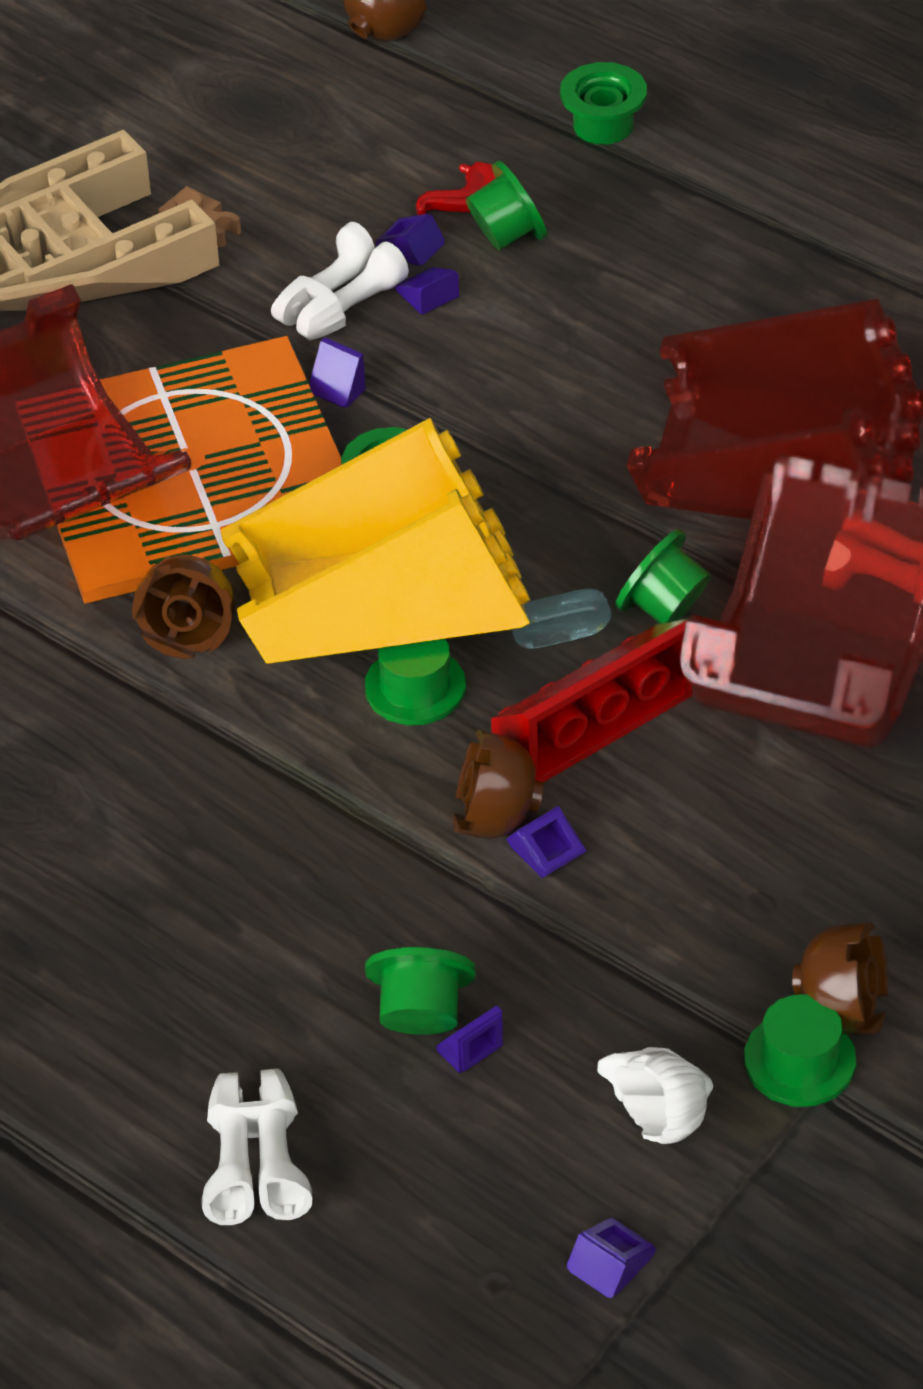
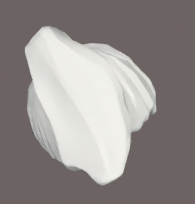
[597,1047,713,1144]

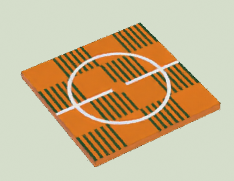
[14,336,342,604]

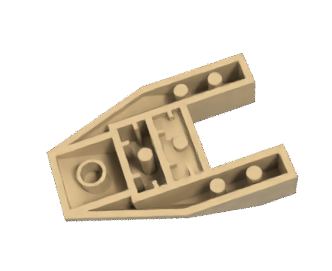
[0,129,220,311]

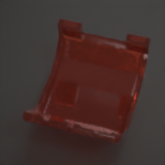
[0,284,192,541]
[680,453,923,747]

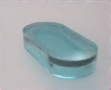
[511,588,611,649]

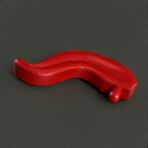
[416,162,496,215]

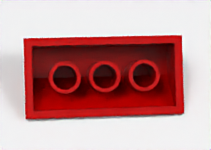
[491,619,696,783]

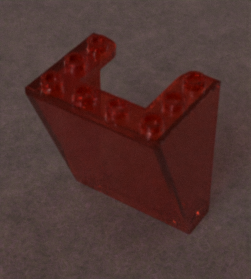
[626,299,923,532]

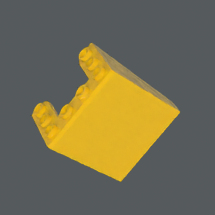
[220,417,531,664]

